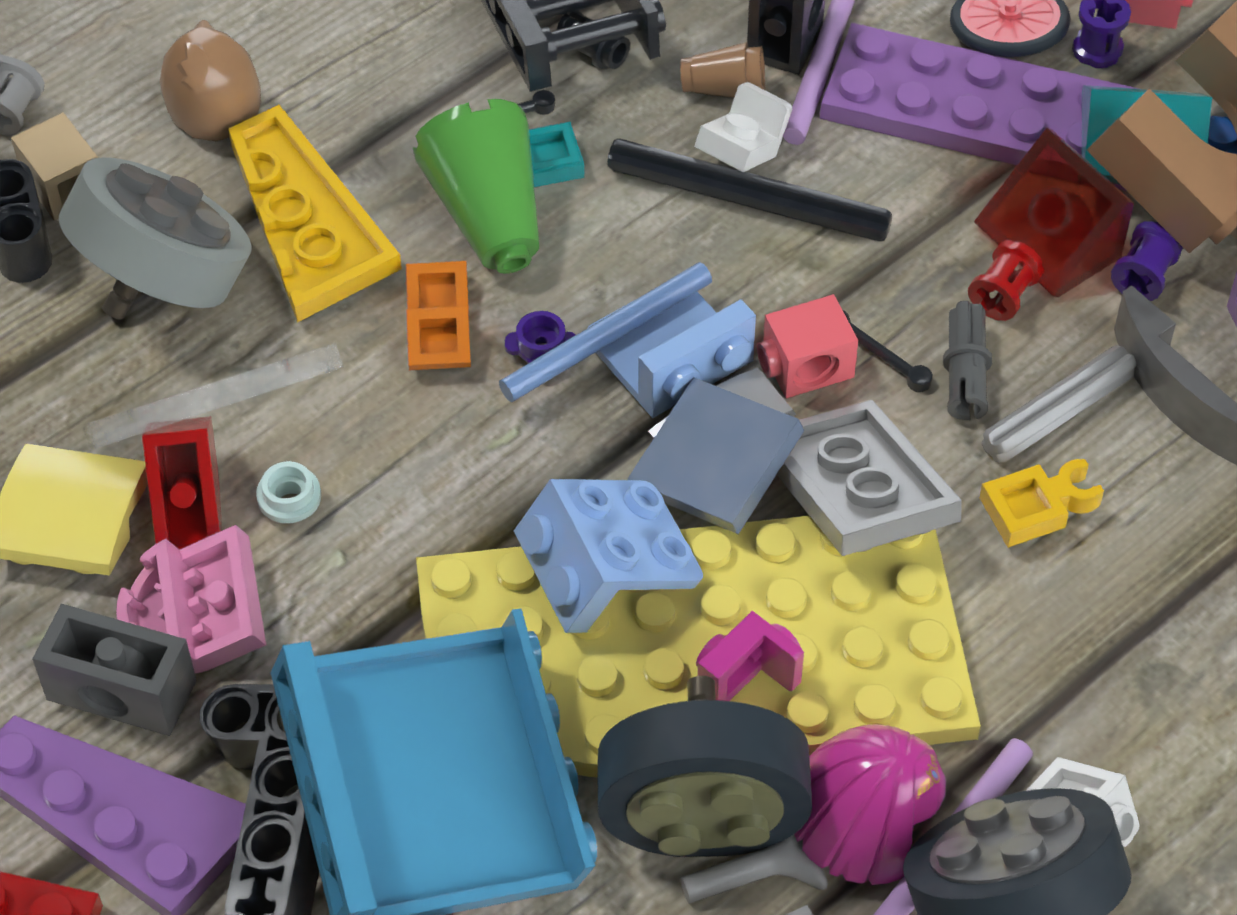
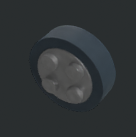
[903,788,1131,915]

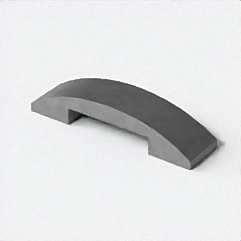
[1114,285,1237,465]

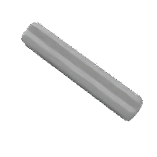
[982,345,1137,463]

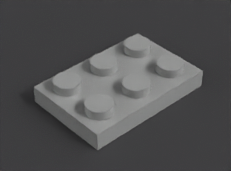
[777,400,962,556]

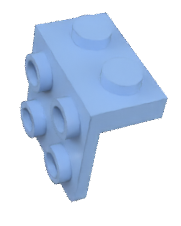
[588,292,756,418]
[514,479,703,633]

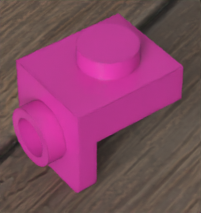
[696,611,804,701]

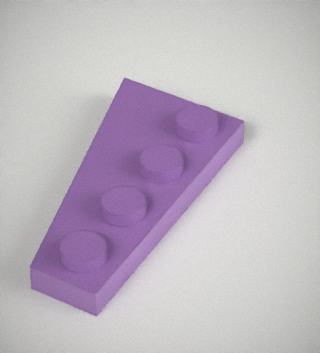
[0,715,246,915]

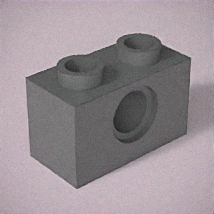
[32,603,197,736]

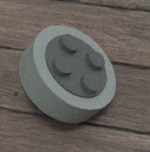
[59,157,252,319]

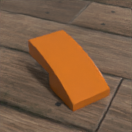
[406,261,471,370]

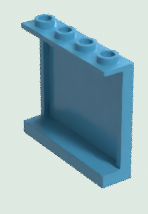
[271,609,597,915]

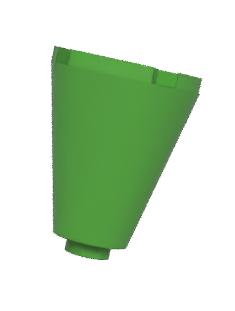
[413,99,540,274]

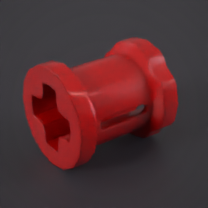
[968,240,1044,321]

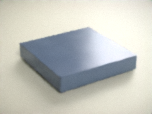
[627,377,804,535]

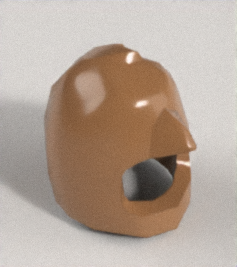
[159,19,261,142]

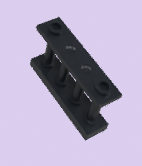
[481,0,666,92]

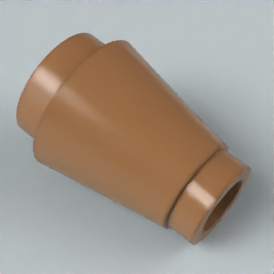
[680,42,765,98]

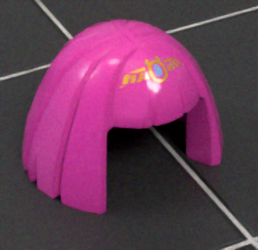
[794,724,946,885]

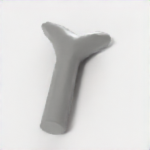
[680,834,828,904]

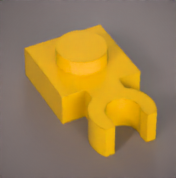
[979,459,1104,548]

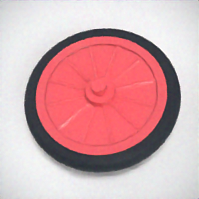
[950,0,1071,57]

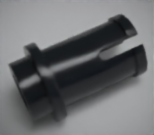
[556,11,630,70]

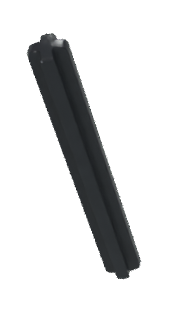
[607,138,892,242]

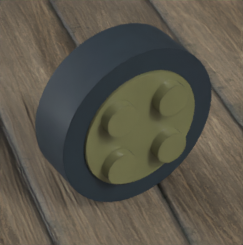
[598,676,812,857]

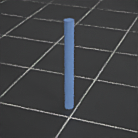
[499,262,712,402]

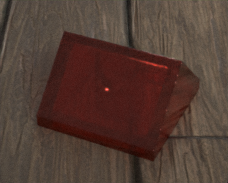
[974,128,1134,298]

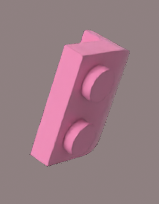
[116,525,266,673]

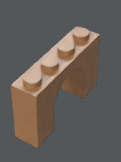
[1087,1,1237,253]

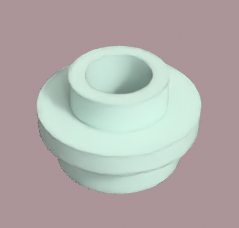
[256,461,321,523]

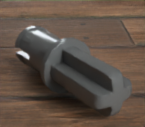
[943,300,992,420]

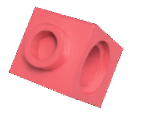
[757,294,858,399]

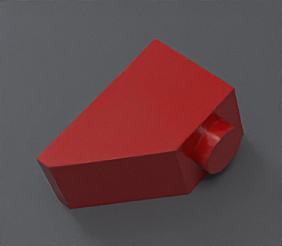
[142,416,222,550]

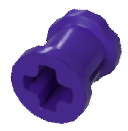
[1072,0,1131,69]
[1111,221,1183,302]

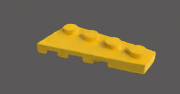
[228,104,402,323]

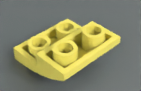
[0,444,148,576]

